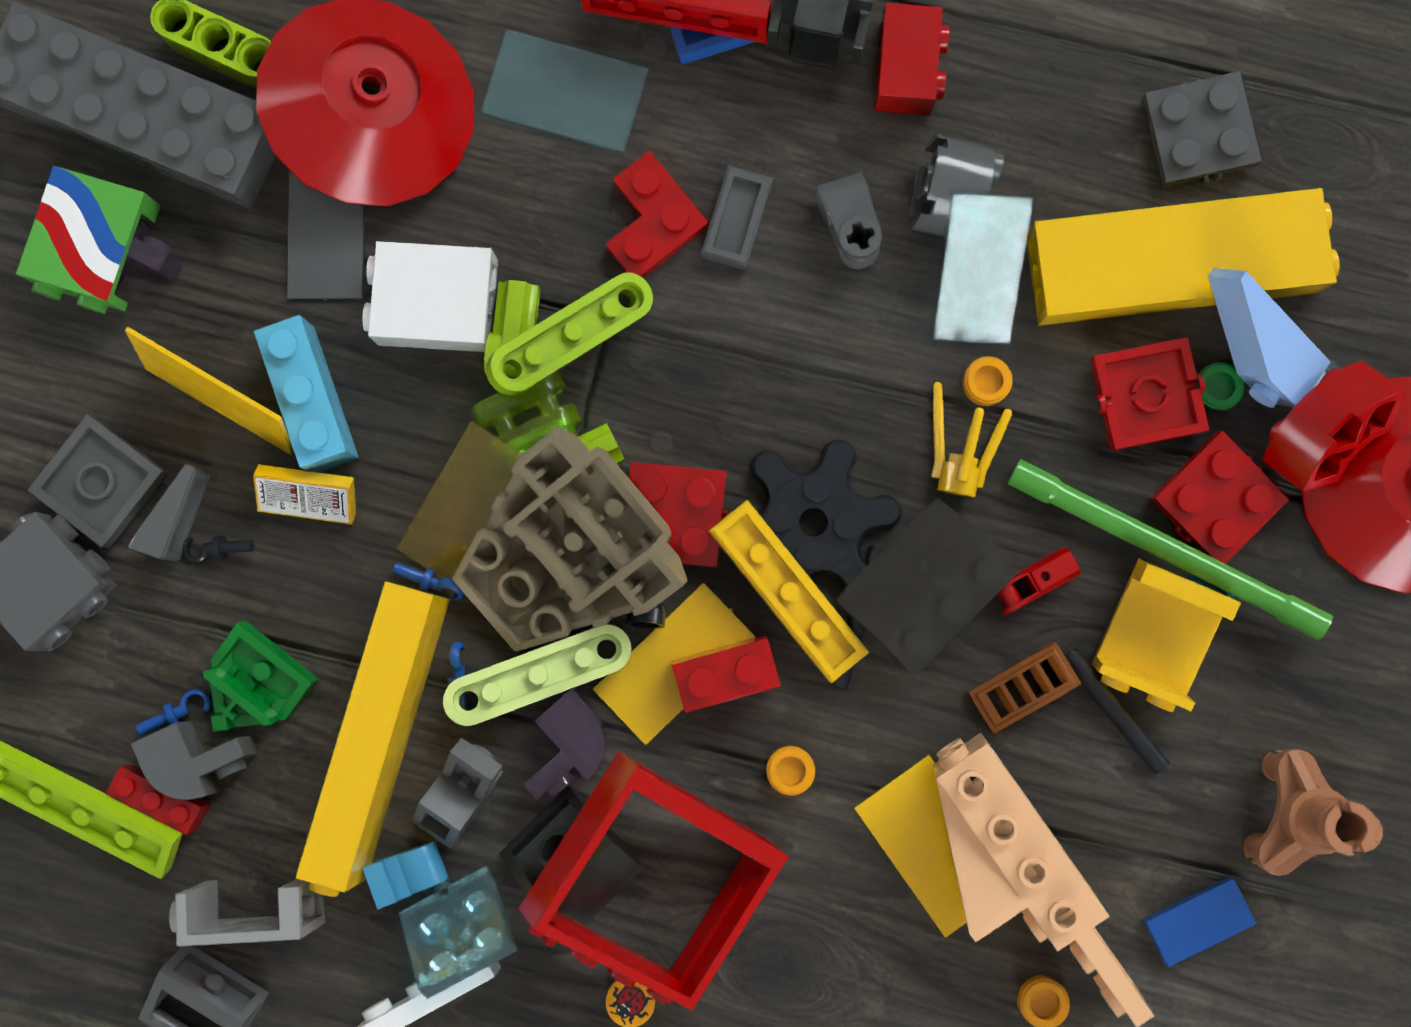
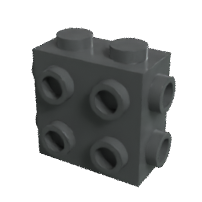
[0,512,117,652]

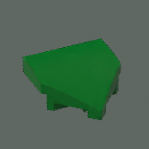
[203,620,319,732]

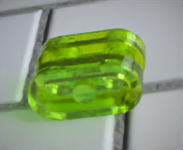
[471,371,583,467]

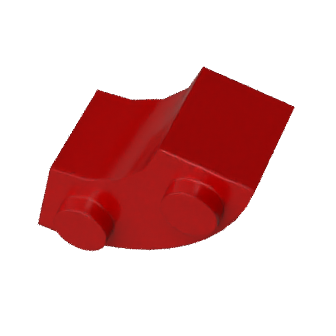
[1262,361,1406,492]

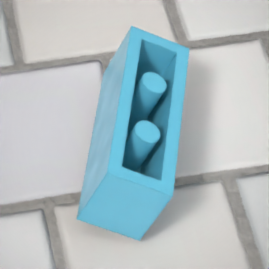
[254,315,359,473]

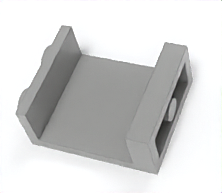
[169,879,325,946]

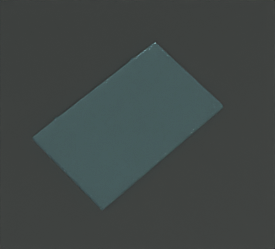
[481,29,649,153]

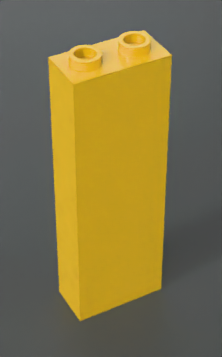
[1026,188,1340,326]
[296,581,450,897]

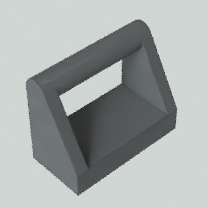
[138,946,269,1027]

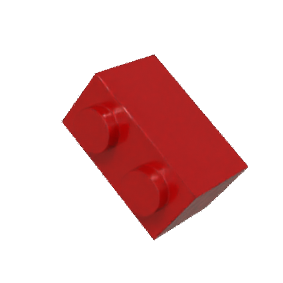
[874,3,949,116]
[672,635,781,713]

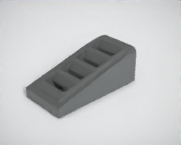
[128,464,211,562]

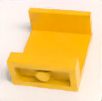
[1091,559,1241,712]

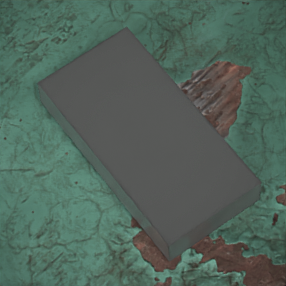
[701,165,773,271]

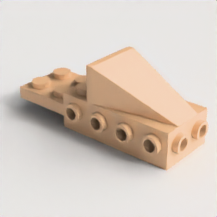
[933,733,1154,1027]

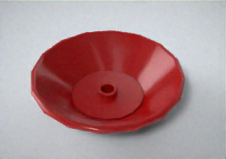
[256,0,474,207]
[1301,376,1411,594]

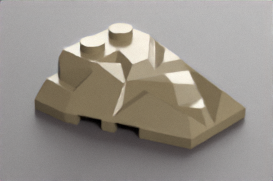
[452,426,687,652]

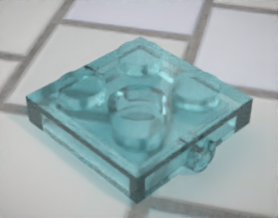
[399,866,518,999]

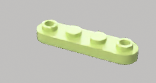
[443,625,631,726]

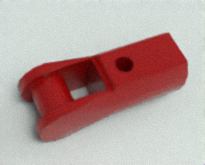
[989,546,1081,616]

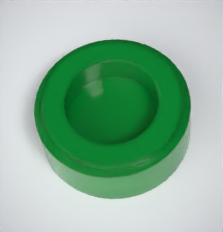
[1196,362,1244,412]

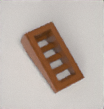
[967,642,1081,734]

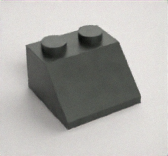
[499,785,643,926]

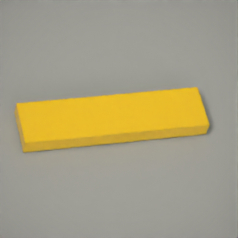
[708,500,869,683]

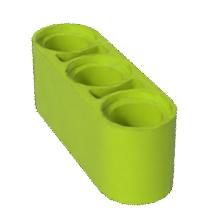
[150,0,271,89]

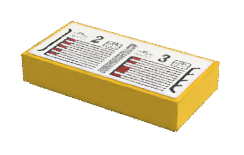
[253,464,356,525]

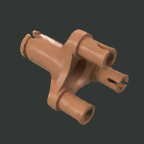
[1243,749,1383,876]

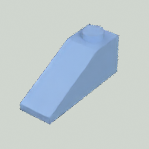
[1208,268,1331,408]

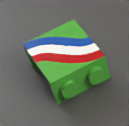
[16,165,161,314]

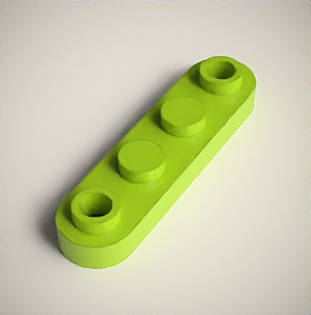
[486,273,653,395]

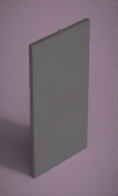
[287,170,364,301]

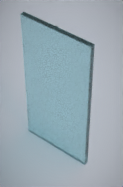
[933,192,1033,344]

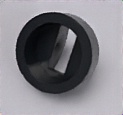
[626,602,666,629]

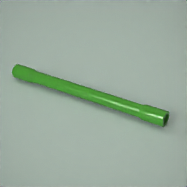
[1007,459,1333,641]

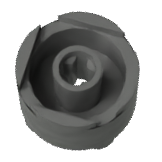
[908,133,1004,242]

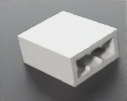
[362,241,498,352]

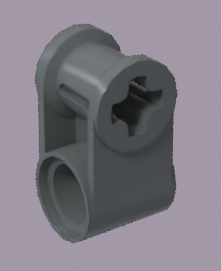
[815,171,882,270]

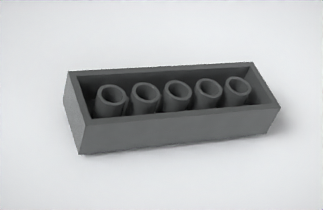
[0,1,276,211]

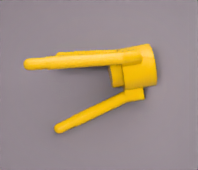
[931,382,1012,498]

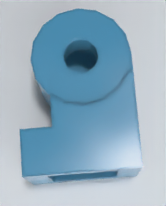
[362,841,449,910]

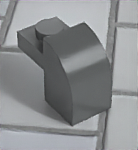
[130,721,258,800]
[411,738,503,849]

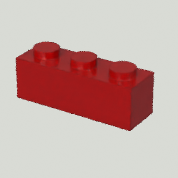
[106,764,211,835]

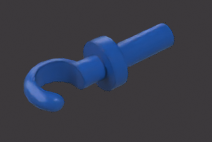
[392,563,465,600]
[447,642,468,710]
[135,689,211,736]

